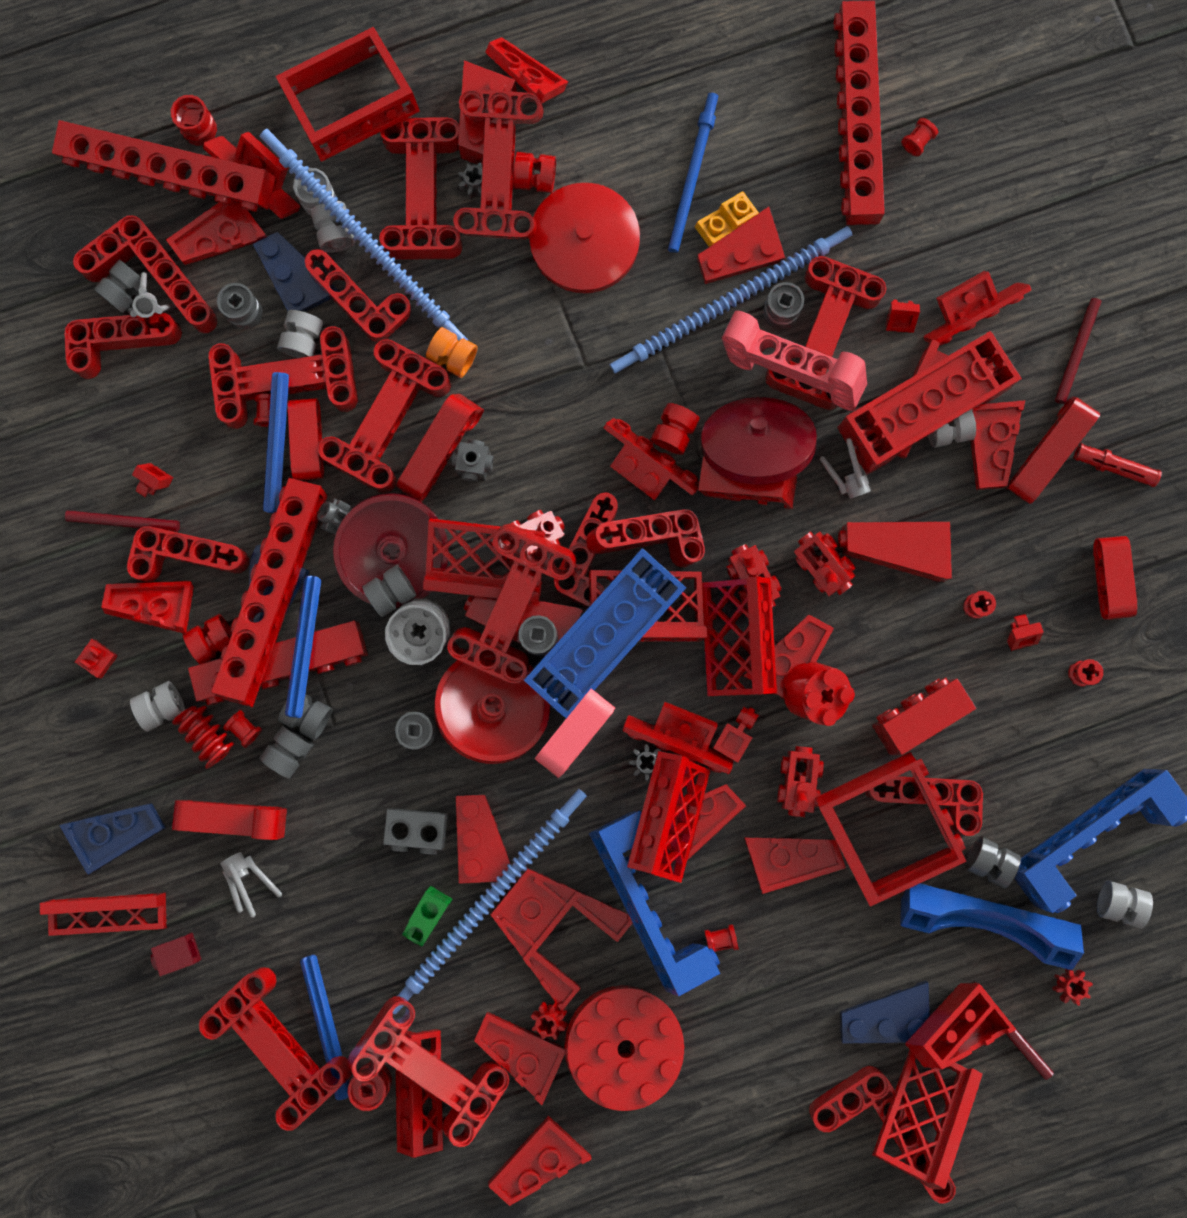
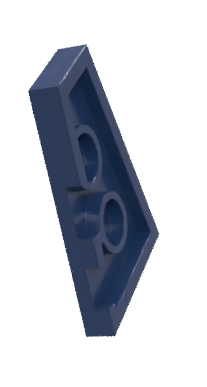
[253,232,340,312]
[59,804,166,875]
[840,981,930,1043]

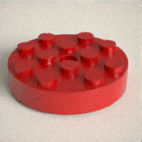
[564,985,684,1111]

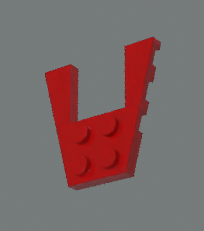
[491,867,632,1011]

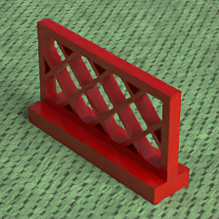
[423,518,546,603]
[589,570,707,642]
[702,577,777,696]
[627,751,710,883]
[872,1050,983,1190]

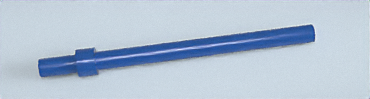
[668,93,719,253]

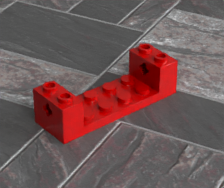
[837,331,1022,475]

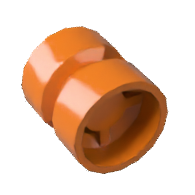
[426,327,478,378]

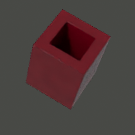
[150,932,202,976]

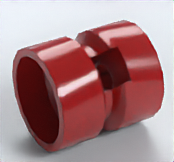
[171,95,217,146]
[513,152,556,193]
[651,403,700,455]
[183,614,232,664]
[348,1063,392,1111]

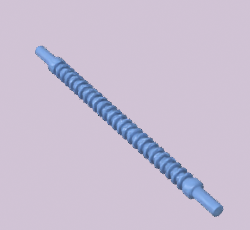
[260,129,468,340]
[609,226,852,374]
[393,788,587,1015]

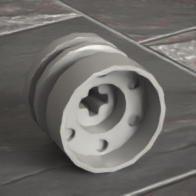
[385,598,451,665]

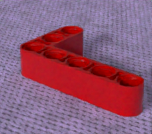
[73,215,218,333]
[809,1066,956,1203]

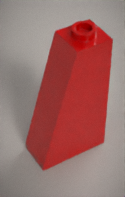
[838,522,952,582]
[464,595,583,657]

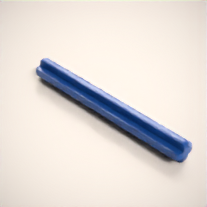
[263,372,289,513]
[285,576,321,718]
[300,955,349,1100]

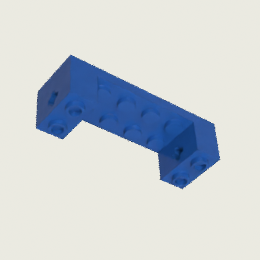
[524,548,686,719]
[1014,769,1187,913]
[589,811,720,996]

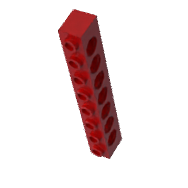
[833,1,885,225]
[52,120,275,212]
[211,478,327,708]

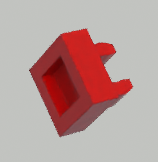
[886,299,920,333]
[132,463,174,497]
[1007,614,1044,651]
[75,639,118,679]

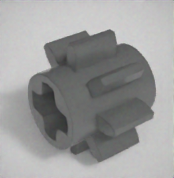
[458,162,482,199]
[317,498,351,535]
[629,744,660,780]

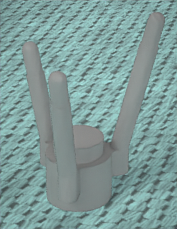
[127,272,176,318]
[820,438,871,499]
[220,852,282,917]

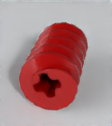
[172,705,234,769]

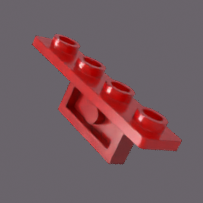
[203,132,300,219]
[923,271,1031,345]
[603,418,699,500]
[623,702,733,774]

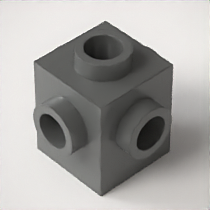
[452,439,494,482]

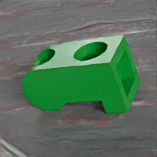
[402,886,453,947]

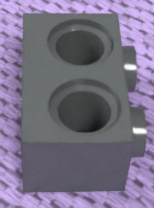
[383,808,448,854]

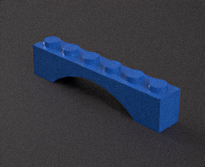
[901,883,1084,970]

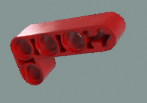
[305,249,411,342]
[64,313,182,379]
[396,394,484,502]
[1007,396,1100,504]
[554,493,618,608]
[586,509,705,568]
[127,526,249,582]
[865,776,983,836]
[172,800,287,840]

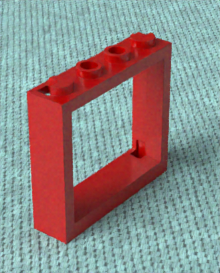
[275,27,420,162]
[815,752,966,907]

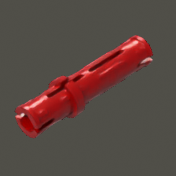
[1073,443,1162,488]

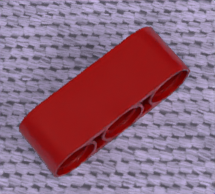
[288,398,324,480]
[1093,536,1137,620]

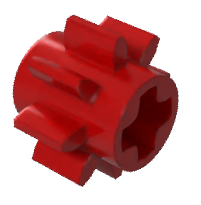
[1052,969,1093,1006]
[531,1001,568,1040]

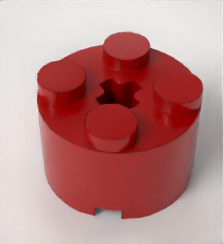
[784,662,855,726]

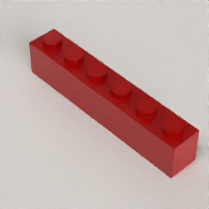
[188,621,368,706]

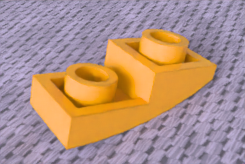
[695,191,759,247]

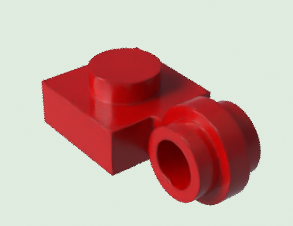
[713,707,759,763]

